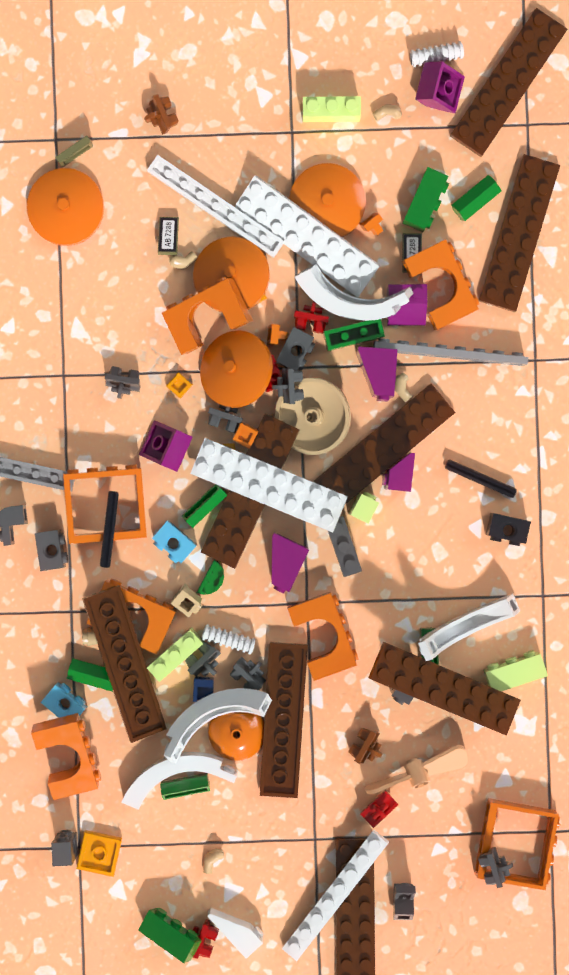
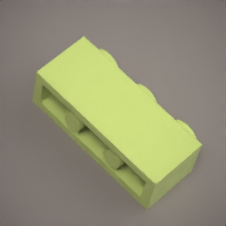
[303,96,361,122]
[348,492,379,524]
[147,627,204,682]
[483,650,548,691]

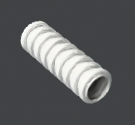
[410,41,464,67]
[202,624,256,654]

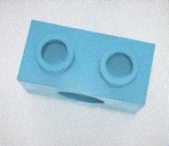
[152,520,197,563]
[40,682,88,718]

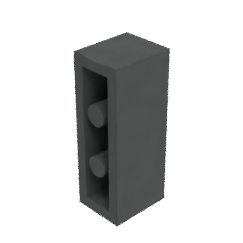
[327,516,362,577]

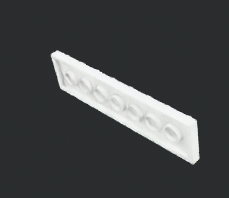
[235,175,381,297]
[190,438,348,533]

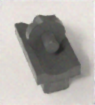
[105,366,141,399]
[272,368,304,404]
[208,404,243,433]
[185,642,221,677]
[230,657,266,690]
[478,847,513,888]

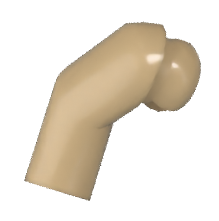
[372,104,402,121]
[169,251,198,269]
[395,373,412,402]
[203,848,224,874]

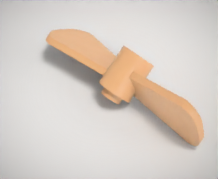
[365,745,468,794]

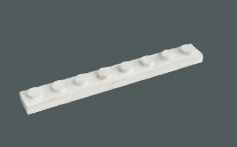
[147,155,284,258]
[282,830,389,961]

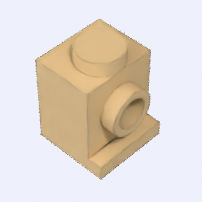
[171,583,202,617]

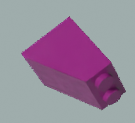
[356,347,398,402]
[272,532,309,593]

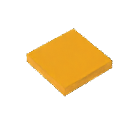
[76,830,122,877]

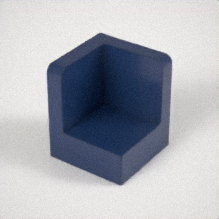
[193,676,214,702]

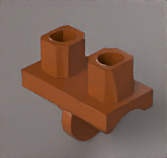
[144,94,179,135]
[348,728,382,764]

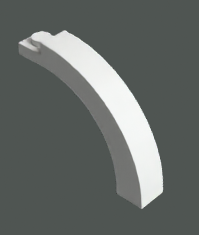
[295,264,414,321]
[418,594,520,661]
[164,688,272,764]
[121,752,238,810]

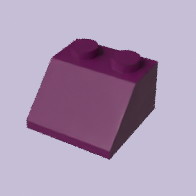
[415,61,465,113]
[387,284,427,326]
[139,420,192,472]
[382,453,415,492]

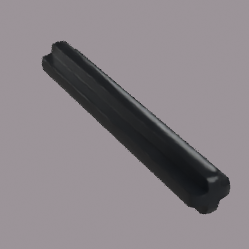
[445,460,517,498]
[100,491,119,568]

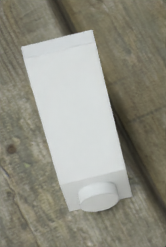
[207,908,264,959]

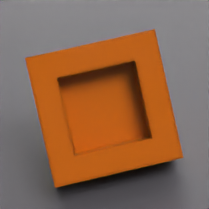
[359,213,383,236]
[267,324,288,346]
[233,422,259,449]

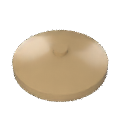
[275,378,351,455]

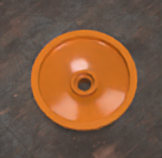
[208,712,264,761]

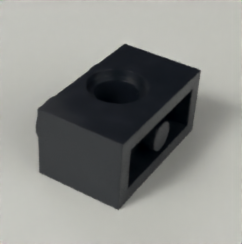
[486,513,531,546]

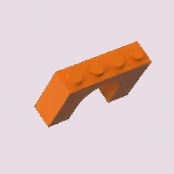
[402,239,479,330]
[162,277,253,355]
[87,578,177,654]
[287,592,359,681]
[31,713,101,800]

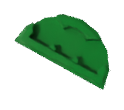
[196,559,224,595]

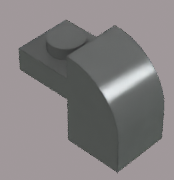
[0,505,28,546]
[393,883,416,920]

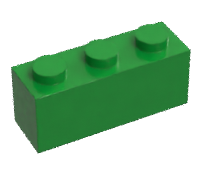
[403,167,450,232]
[323,319,385,352]
[138,908,202,963]

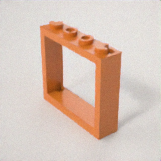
[63,465,147,544]
[475,798,560,891]

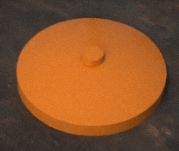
[289,163,366,238]
[27,168,104,246]
[193,237,270,313]
[200,330,273,408]

